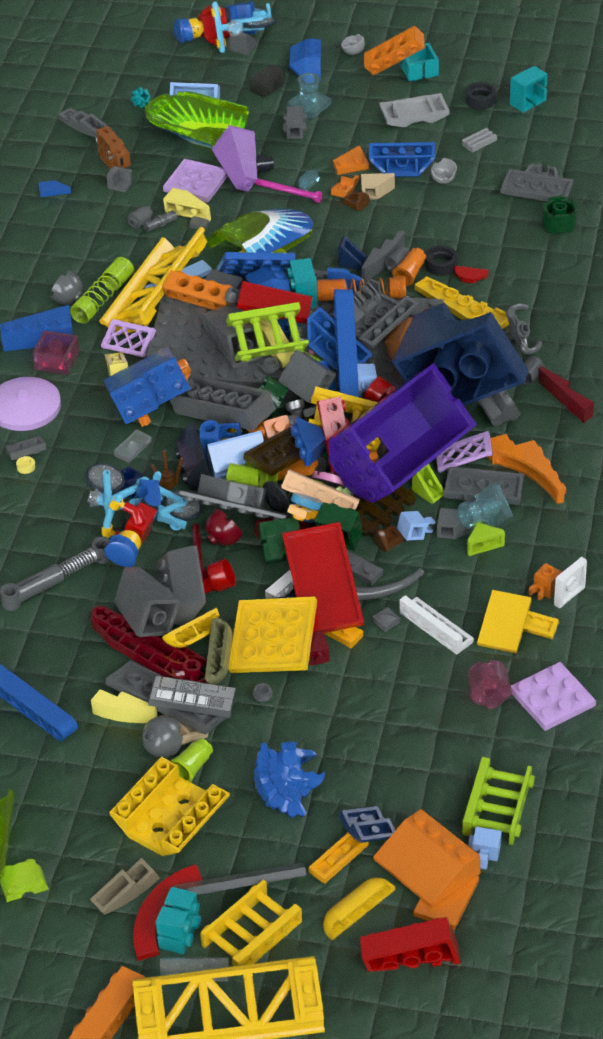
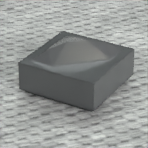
[372,607,400,632]

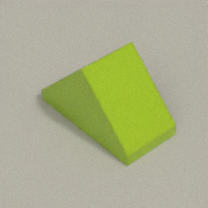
[412,464,445,504]
[467,522,505,556]

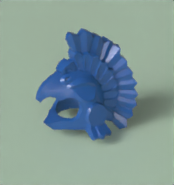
[253,741,325,818]

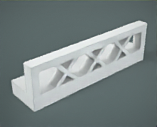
[400,595,474,655]

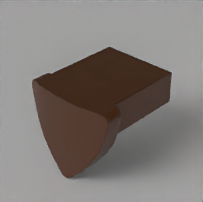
[343,191,370,212]
[372,526,404,552]

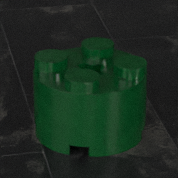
[542,196,577,234]
[259,375,288,419]

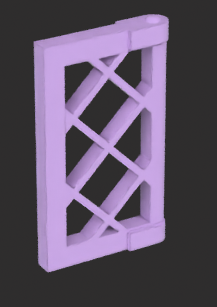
[101,319,156,358]
[437,431,493,473]

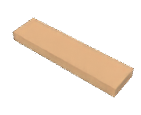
[281,469,360,510]

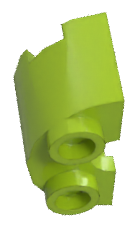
[0,859,49,902]

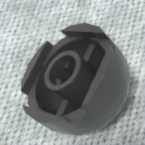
[50,270,83,305]
[142,716,183,758]

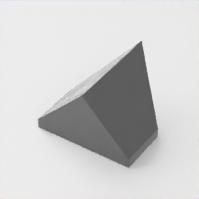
[225,32,258,55]

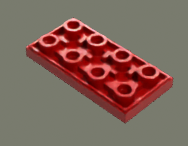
[237,281,312,323]

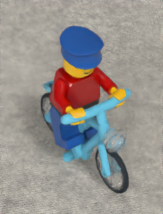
[173,1,277,53]
[85,463,202,567]

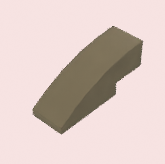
[90,858,160,915]

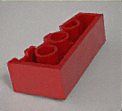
[360,917,461,972]

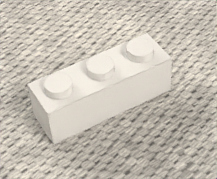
[265,570,294,599]

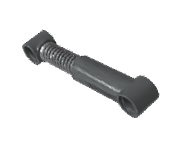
[0,536,110,611]

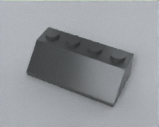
[156,545,206,626]

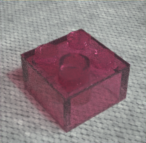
[32,331,80,375]

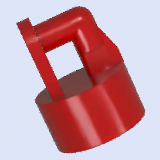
[363,376,396,402]
[202,559,236,594]

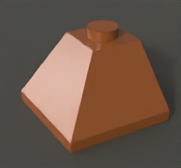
[384,318,413,360]

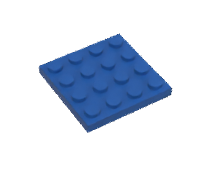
[216,252,295,280]

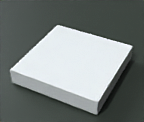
[554,557,587,608]

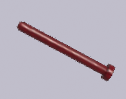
[192,523,206,579]

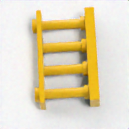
[308,386,381,451]
[201,879,302,976]

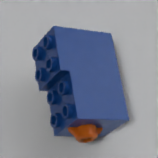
[103,347,191,427]

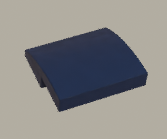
[338,806,396,843]

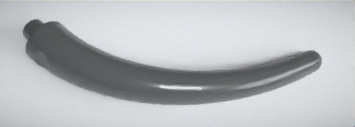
[356,569,424,601]

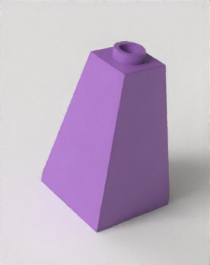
[212,125,257,191]

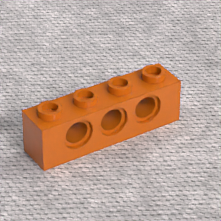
[364,26,425,75]
[162,270,232,310]

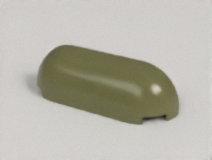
[205,618,232,685]

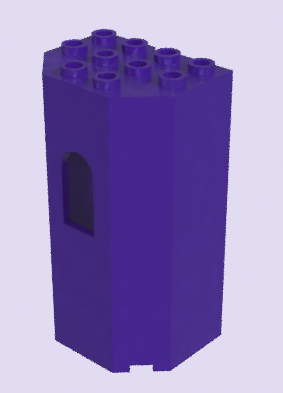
[329,363,477,503]

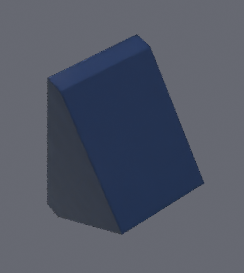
[338,236,368,270]

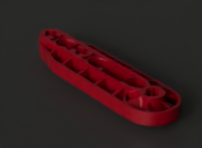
[91,606,209,684]

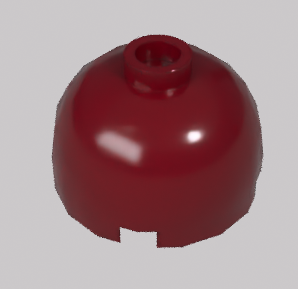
[206,509,243,547]

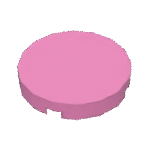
[312,471,346,488]

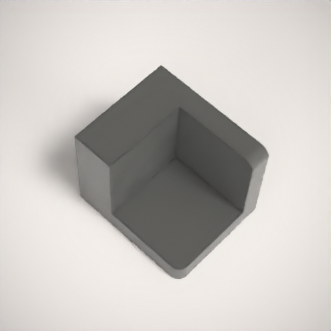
[106,166,132,192]

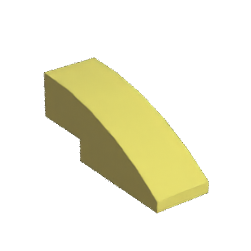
[91,689,157,723]

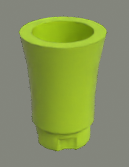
[171,738,213,782]

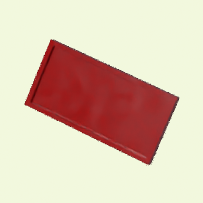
[282,522,364,633]

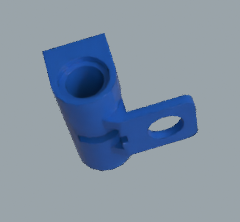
[199,420,242,463]

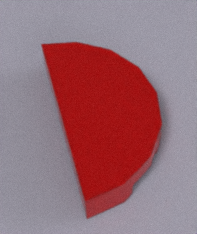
[455,266,489,283]

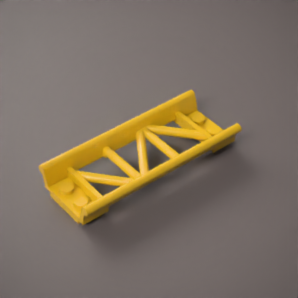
[99,227,207,336]
[133,956,325,1039]

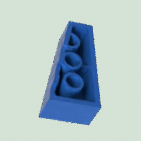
[0,305,74,351]

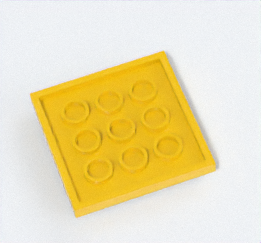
[229,597,317,673]

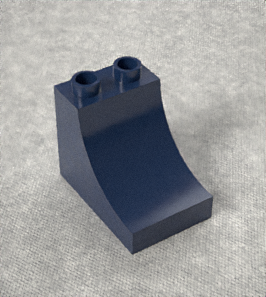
[392,302,529,406]

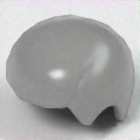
[341,34,365,55]
[431,158,457,184]

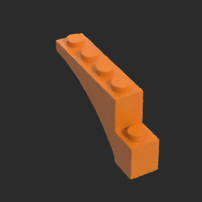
[487,434,566,504]

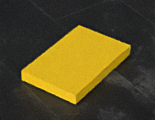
[477,590,532,654]

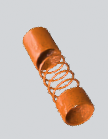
[317,277,406,302]

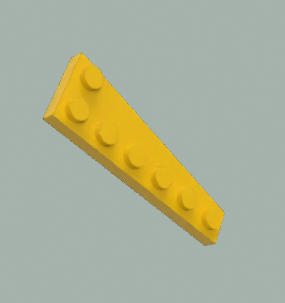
[415,277,509,329]

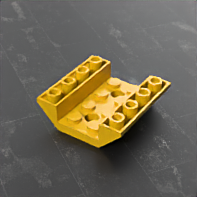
[109,757,230,856]

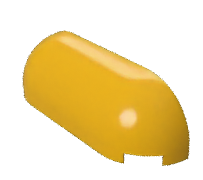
[162,608,220,648]
[323,878,395,941]

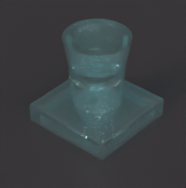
[287,73,332,119]
[458,481,513,529]

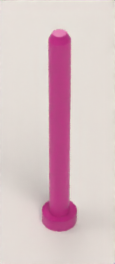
[255,178,322,203]

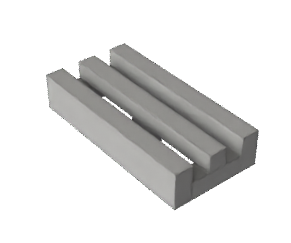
[462,128,497,153]

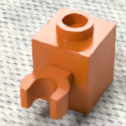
[529,563,562,600]

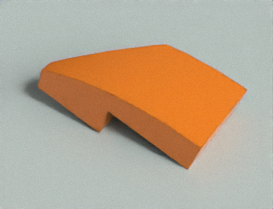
[331,175,359,198]

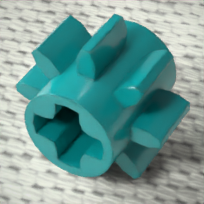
[131,87,151,108]

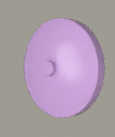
[0,377,61,431]

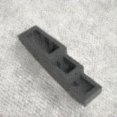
[59,107,112,138]
[362,230,405,281]

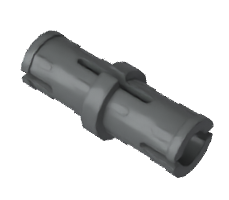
[143,210,178,232]

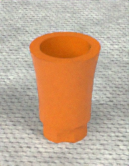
[392,248,426,286]

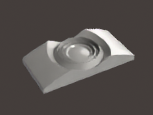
[379,93,450,127]

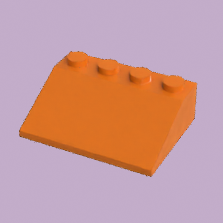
[373,809,481,907]

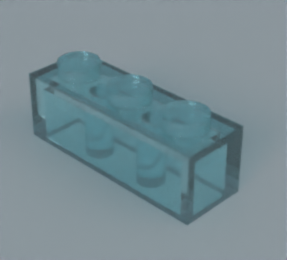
[298,169,319,191]

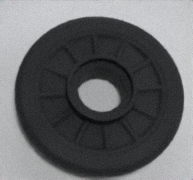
[262,481,292,514]

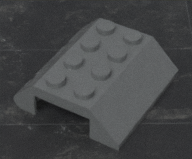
[329,279,420,350]

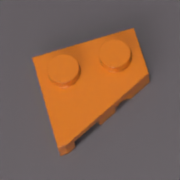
[333,146,369,175]

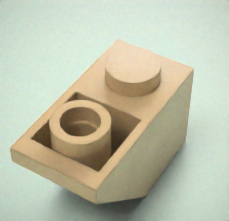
[361,173,395,199]

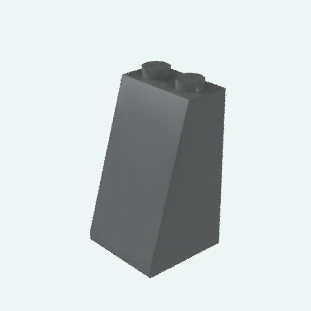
[201,304,266,368]
[114,567,181,637]

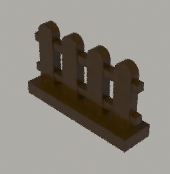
[353,486,416,537]

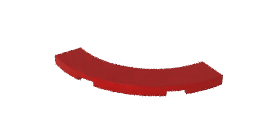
[133,864,202,961]

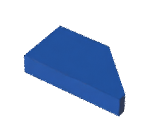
[38,180,71,197]

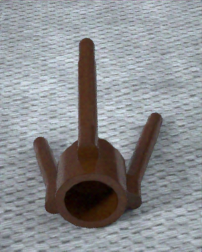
[151,450,183,490]

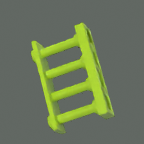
[226,302,309,362]
[462,757,535,845]

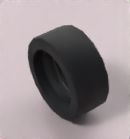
[466,82,496,110]
[425,245,458,276]

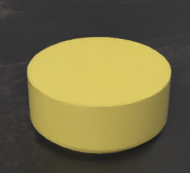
[16,456,35,474]

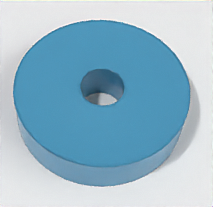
[291,492,322,510]

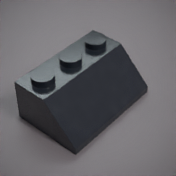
[174,421,210,491]

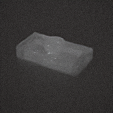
[114,430,152,463]

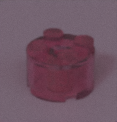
[467,660,512,709]

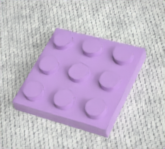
[163,159,228,203]
[510,662,596,731]

